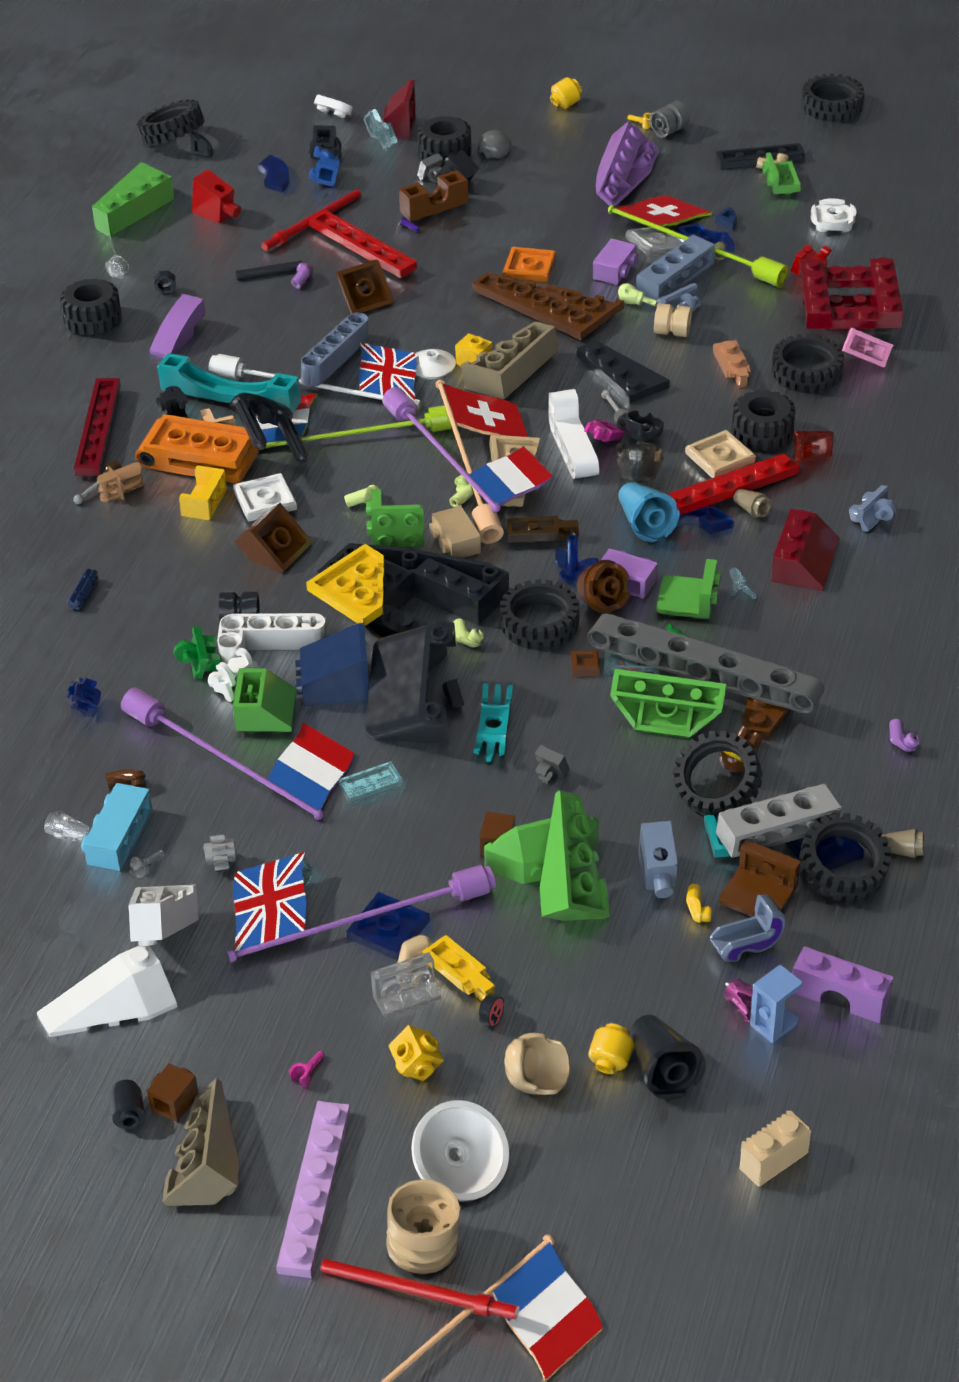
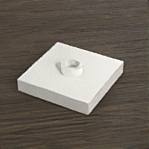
[233,473,297,522]

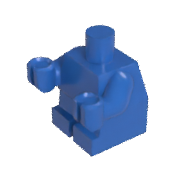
[309,146,340,187]

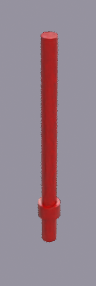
[261,189,362,251]
[321,1259,519,1320]

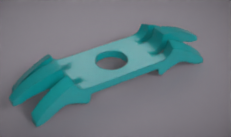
[473,683,513,762]

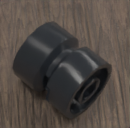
[219,592,260,621]

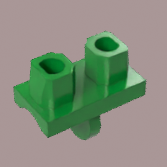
[173,626,221,679]

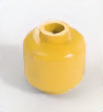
[550,77,582,109]
[588,1023,634,1074]

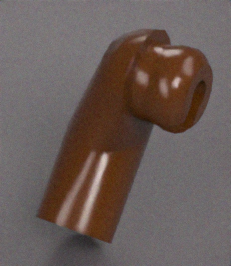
[105,769,147,788]

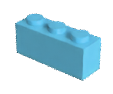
[82,783,152,871]

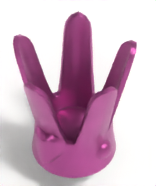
[724,978,753,1023]

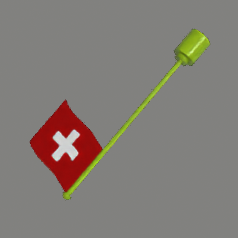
[608,195,789,287]

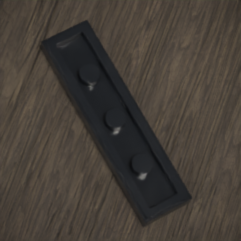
[716,143,805,169]

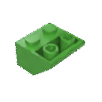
[233,668,297,732]

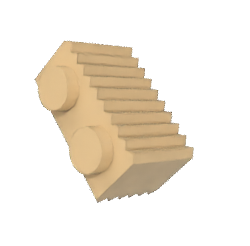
[429,506,481,558]
[740,1111,811,1187]

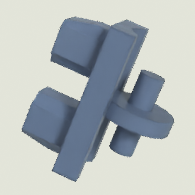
[657,283,701,313]
[849,485,896,532]

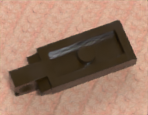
[507,516,579,543]

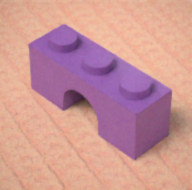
[792,946,893,1023]

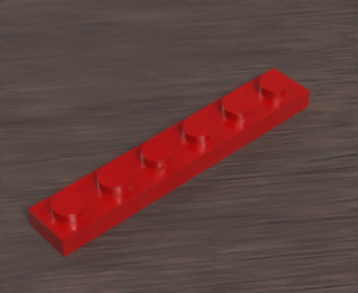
[309,210,417,278]
[668,454,799,516]

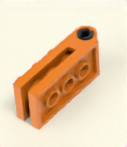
[135,414,259,484]

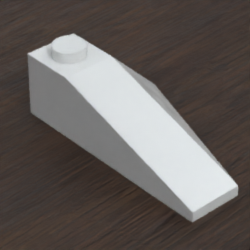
[37,945,178,1037]

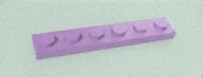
[277,1101,350,1278]

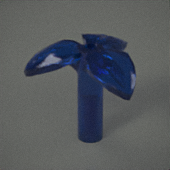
[555,535,599,580]

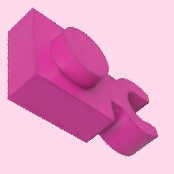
[584,419,624,443]

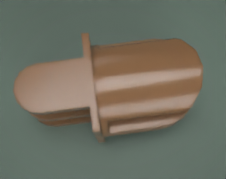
[97,462,144,502]

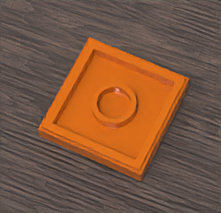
[503,247,556,283]

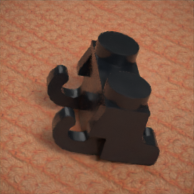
[156,386,188,418]

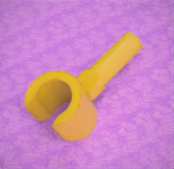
[628,113,651,129]

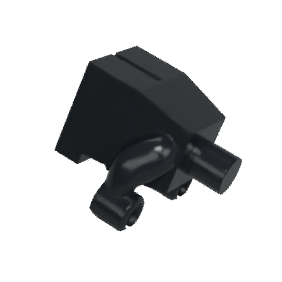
[308,125,342,158]

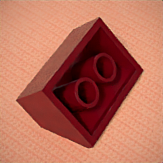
[771,508,840,591]

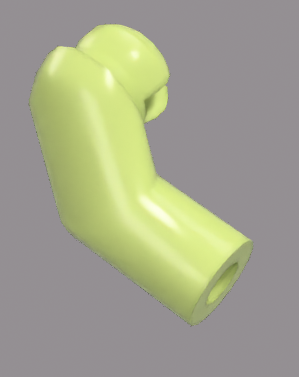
[449,475,474,507]
[344,485,379,507]
[453,618,484,648]

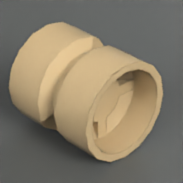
[654,303,692,337]

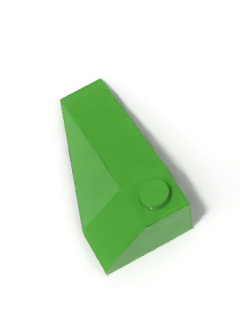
[540,791,610,921]

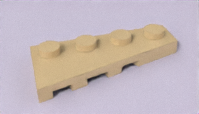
[489,435,540,507]

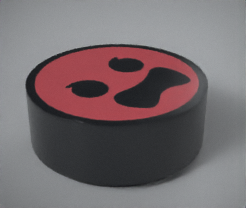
[478,994,504,1027]

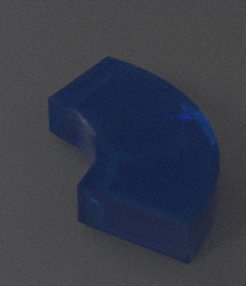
[258,154,289,192]
[678,223,735,252]
[676,506,734,534]

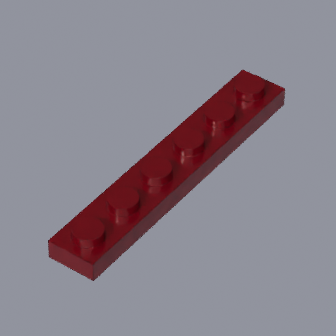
[74,378,121,476]

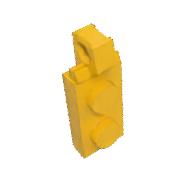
[422,935,495,1001]

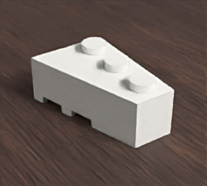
[129,884,199,946]

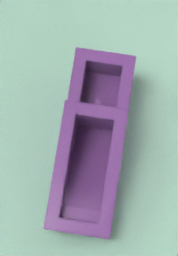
[150,294,205,358]

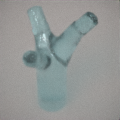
[729,567,757,599]

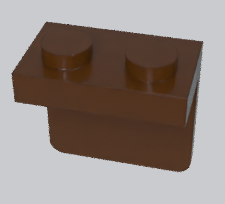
[719,840,801,917]

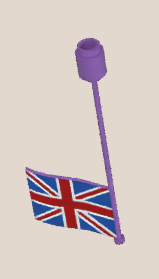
[227,852,496,962]

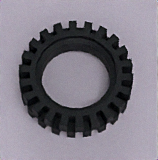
[136,99,205,145]

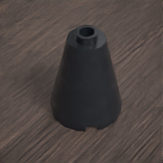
[630,1014,706,1100]

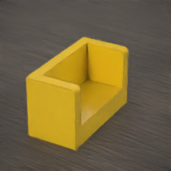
[179,466,227,521]

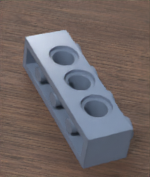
[636,235,715,304]

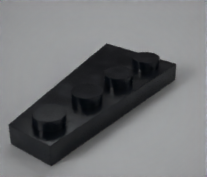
[576,340,670,403]

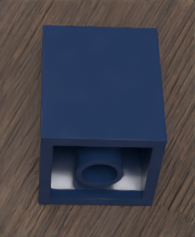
[295,623,369,706]

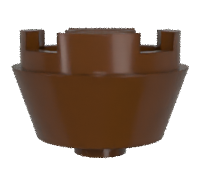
[577,560,630,613]

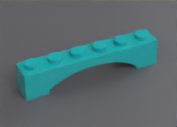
[157,353,302,413]

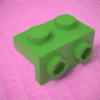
[762,153,800,194]

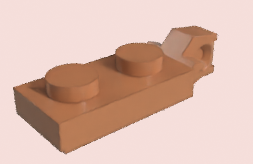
[713,340,751,388]

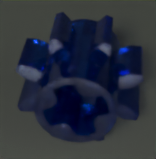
[66,677,101,712]

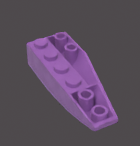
[596,121,659,206]

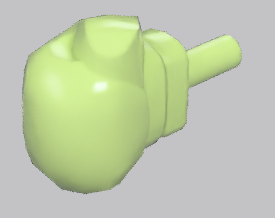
[618,283,657,306]

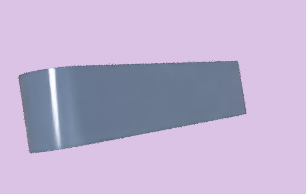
[301,313,368,387]

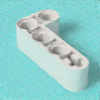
[549,389,599,479]
[217,613,327,664]

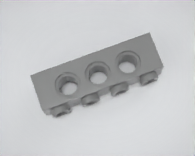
[716,783,842,858]

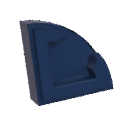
[715,207,737,231]

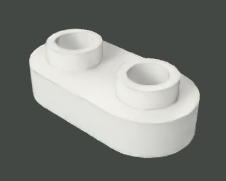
[314,95,354,119]

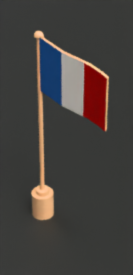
[381,1235,603,1382]

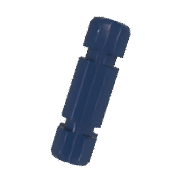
[68,568,99,610]

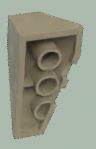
[162,1078,239,1206]

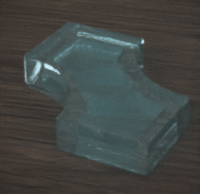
[363,109,398,151]

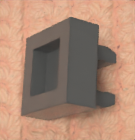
[417,153,443,184]
[535,745,570,784]

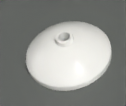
[412,1100,509,1202]

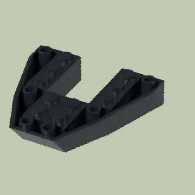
[317,543,509,673]

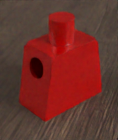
[192,169,241,223]

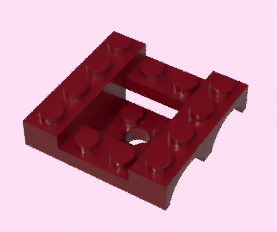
[799,257,903,331]

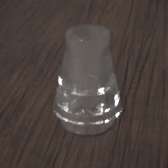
[44,810,90,842]

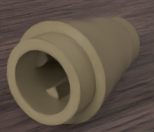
[733,489,772,518]
[881,829,925,858]

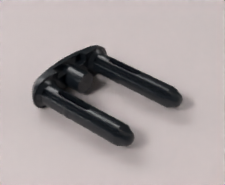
[230,393,308,463]

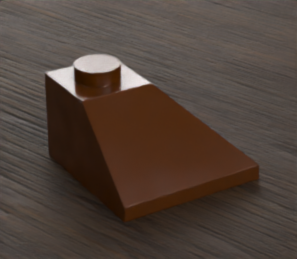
[336,259,394,314]

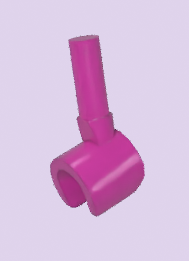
[289,1051,325,1087]

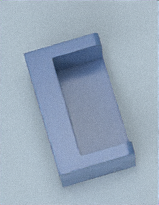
[750,965,802,1043]

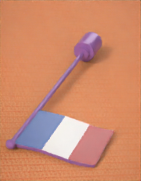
[382,387,553,513]
[121,687,354,820]

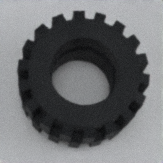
[417,116,472,167]
[60,278,122,335]
[732,390,796,451]

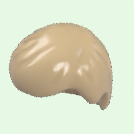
[504,1033,570,1095]

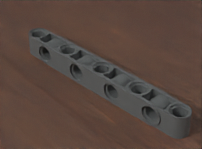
[587,614,825,714]

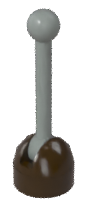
[73,460,122,504]

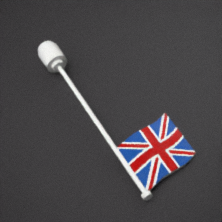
[209,343,421,410]

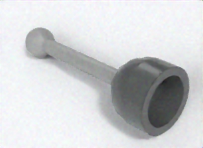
[602,390,630,430]

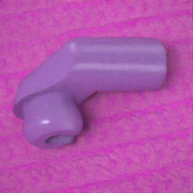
[291,263,313,288]
[889,719,920,752]

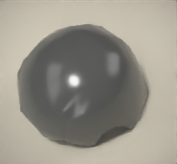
[478,130,511,159]

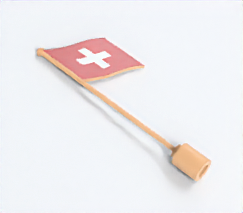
[435,380,528,544]

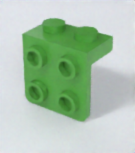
[366,489,425,548]
[657,559,721,619]

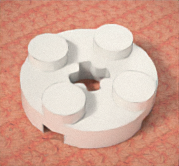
[811,198,856,232]

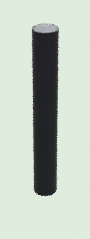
[235,260,303,280]

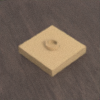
[685,430,756,478]

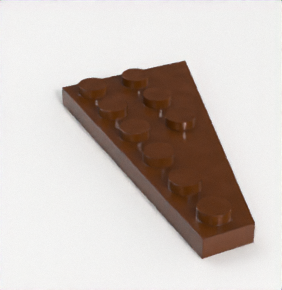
[472,272,624,340]

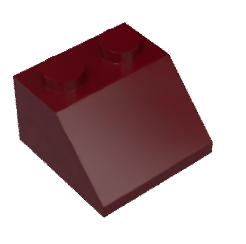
[381,80,416,139]

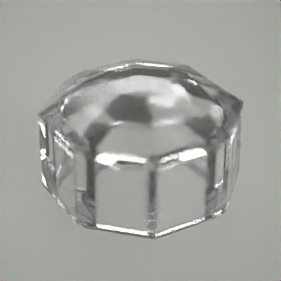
[105,255,129,279]

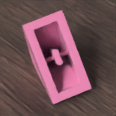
[842,328,893,367]

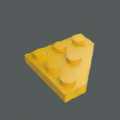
[306,544,384,626]

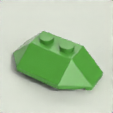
[610,669,727,738]
[484,816,599,884]

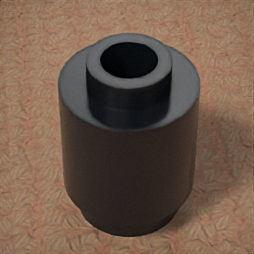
[109,1079,145,1129]

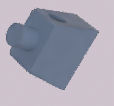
[638,821,678,898]

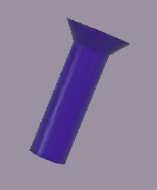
[400,217,420,232]

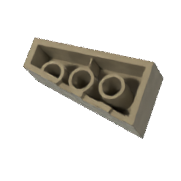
[461,322,558,399]

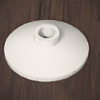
[415,349,456,379]

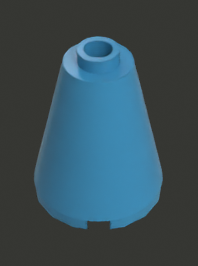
[618,482,679,542]

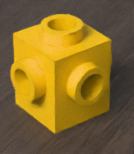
[388,1025,444,1081]

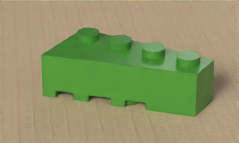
[92,162,174,237]

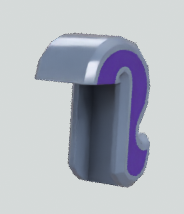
[710,895,786,962]

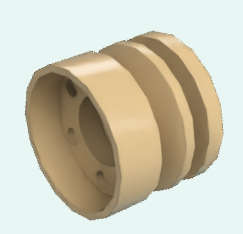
[386,1179,460,1274]

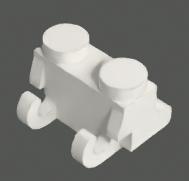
[208,648,259,702]

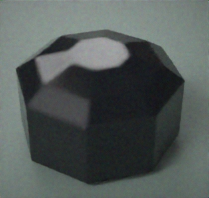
[154,271,176,294]

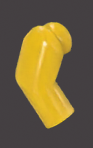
[686,884,712,924]

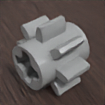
[203,834,236,871]

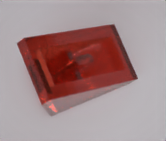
[793,431,833,464]

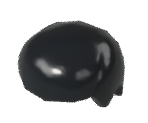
[626,410,664,442]

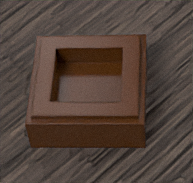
[571,650,600,677]

